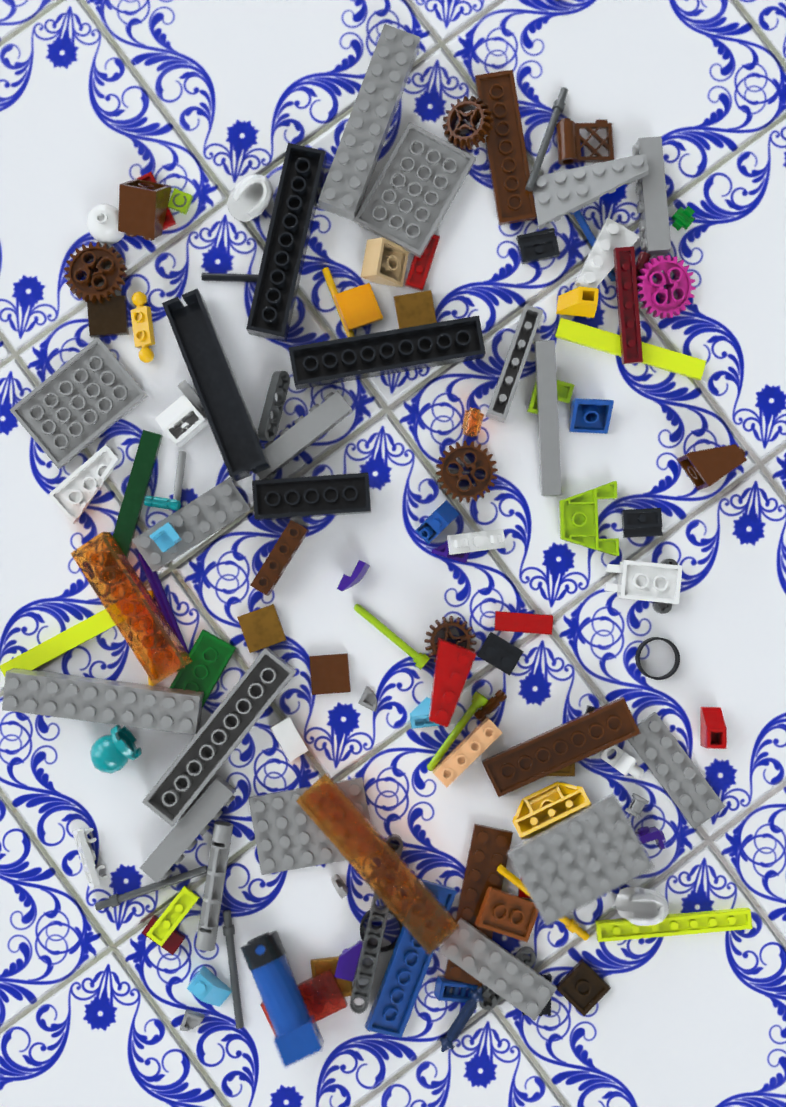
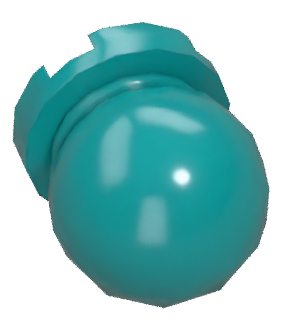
[90,725,142,773]

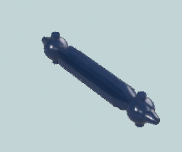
[440,987,484,1052]

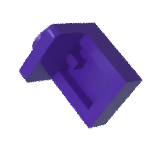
[635,826,666,850]

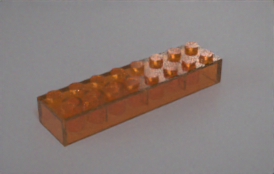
[71,532,193,685]

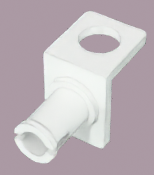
[599,745,644,779]

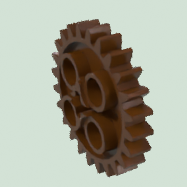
[64,242,127,304]
[435,441,498,503]

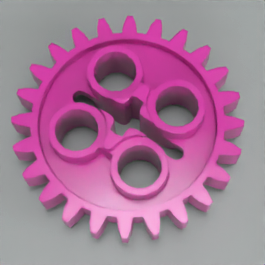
[637,255,696,319]

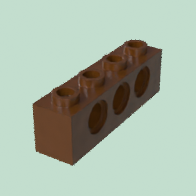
[250,520,309,596]

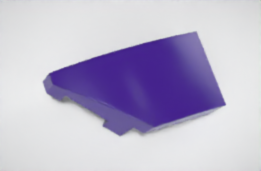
[431,542,470,563]
[337,560,370,591]
[334,941,363,982]

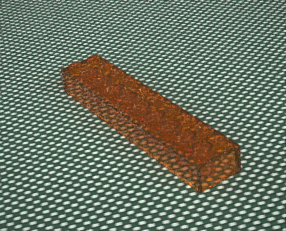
[296,773,459,955]

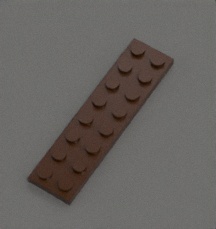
[475,70,537,225]
[482,697,641,797]
[444,824,513,986]

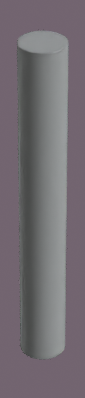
[173,451,186,501]

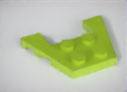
[559,481,619,556]

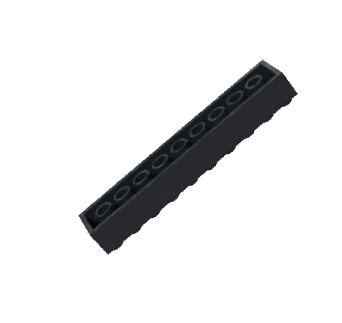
[246,143,327,342]
[288,316,486,390]

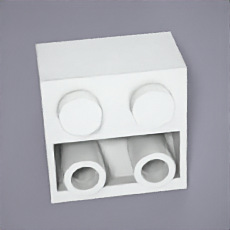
[155,394,209,448]

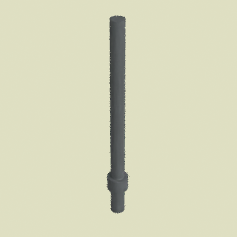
[525,87,568,191]
[95,865,208,911]
[223,910,244,1029]

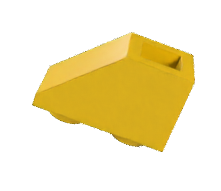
[556,287,599,318]

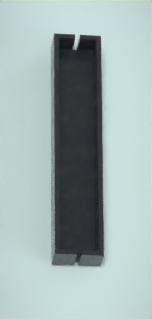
[162,288,271,482]

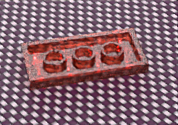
[260,968,348,1036]

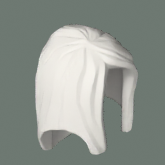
[226,174,273,222]
[615,887,669,926]

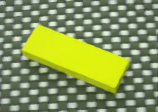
[146,886,200,947]

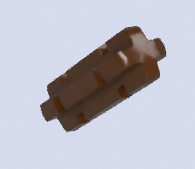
[474,690,507,722]

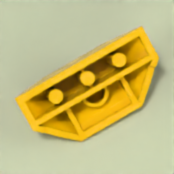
[512,782,592,839]

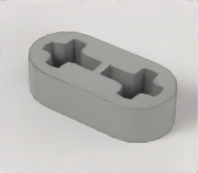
[178,380,204,413]

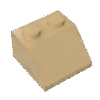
[361,237,409,288]

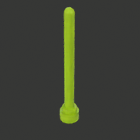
[354,604,430,670]
[427,691,488,771]

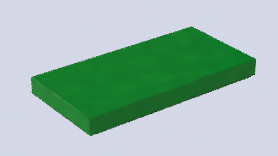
[170,629,237,708]

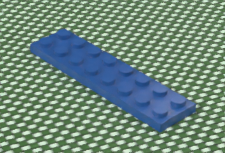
[365,879,457,1038]

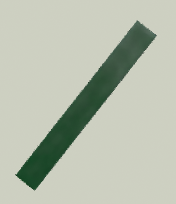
[101,430,163,582]

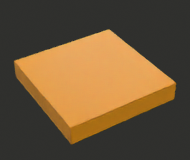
[333,283,383,331]

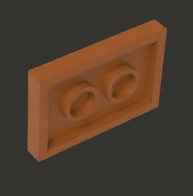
[475,886,539,942]

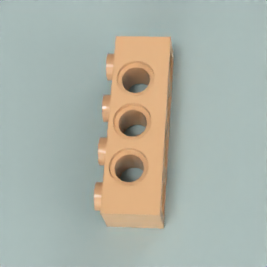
[433,717,503,787]

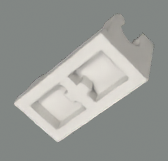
[270,717,309,762]

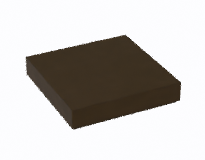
[87,295,129,337]
[556,959,611,1016]

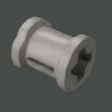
[625,793,649,819]

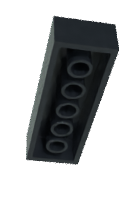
[252,473,371,521]

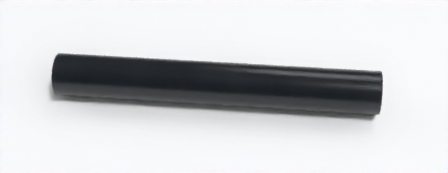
[202,273,258,282]

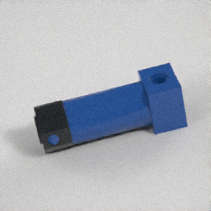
[240,930,324,1068]

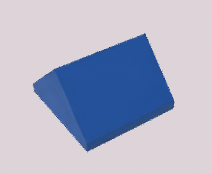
[569,398,614,434]

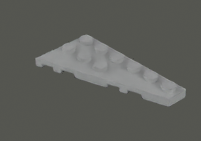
[533,153,649,230]

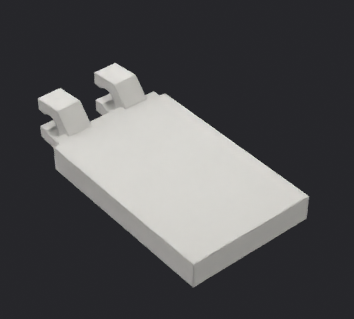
[604,560,683,604]

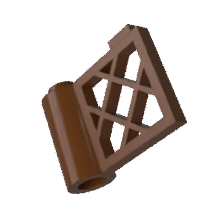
[556,118,614,165]

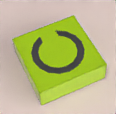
[168,189,193,215]

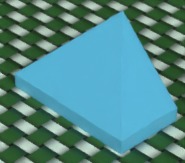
[410,697,440,729]

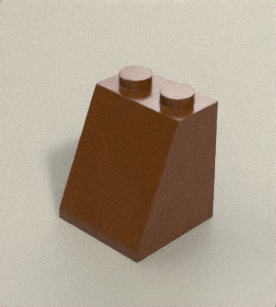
[118,179,171,240]
[676,444,747,490]

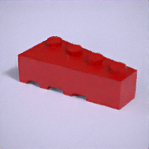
[428,638,476,728]

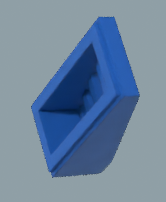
[434,976,478,1003]

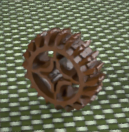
[442,96,494,150]
[424,616,477,662]

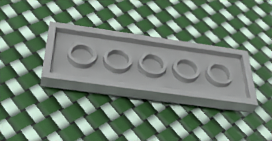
[132,477,251,572]
[627,712,725,829]
[438,918,557,1021]

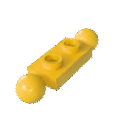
[130,291,155,363]

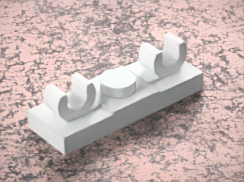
[447,529,506,555]
[72,828,108,888]

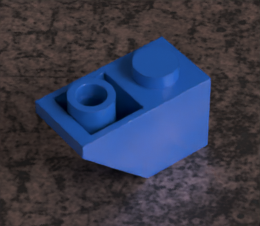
[415,500,459,544]

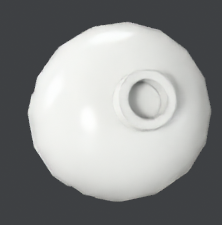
[87,204,125,245]

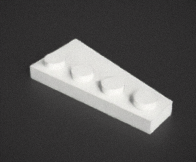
[574,218,640,288]
[48,445,120,524]

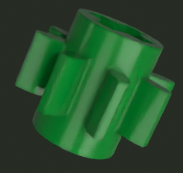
[672,206,695,231]

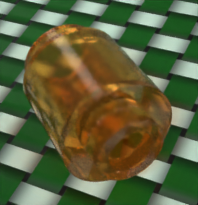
[461,408,484,437]

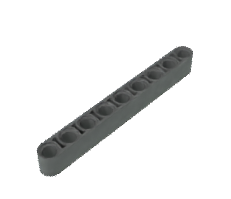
[350,834,403,1014]

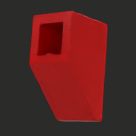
[700,707,727,749]

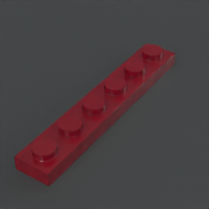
[613,247,643,364]

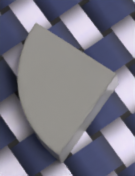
[358,686,377,712]
[331,874,348,899]
[180,1009,205,1031]

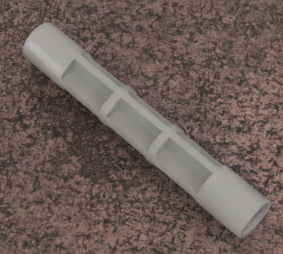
[195,821,233,951]

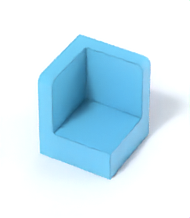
[150,522,182,552]

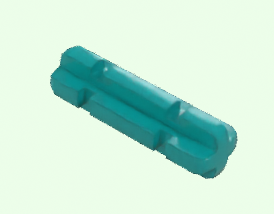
[144,496,181,511]

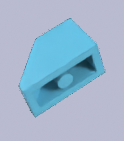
[187,965,232,1007]

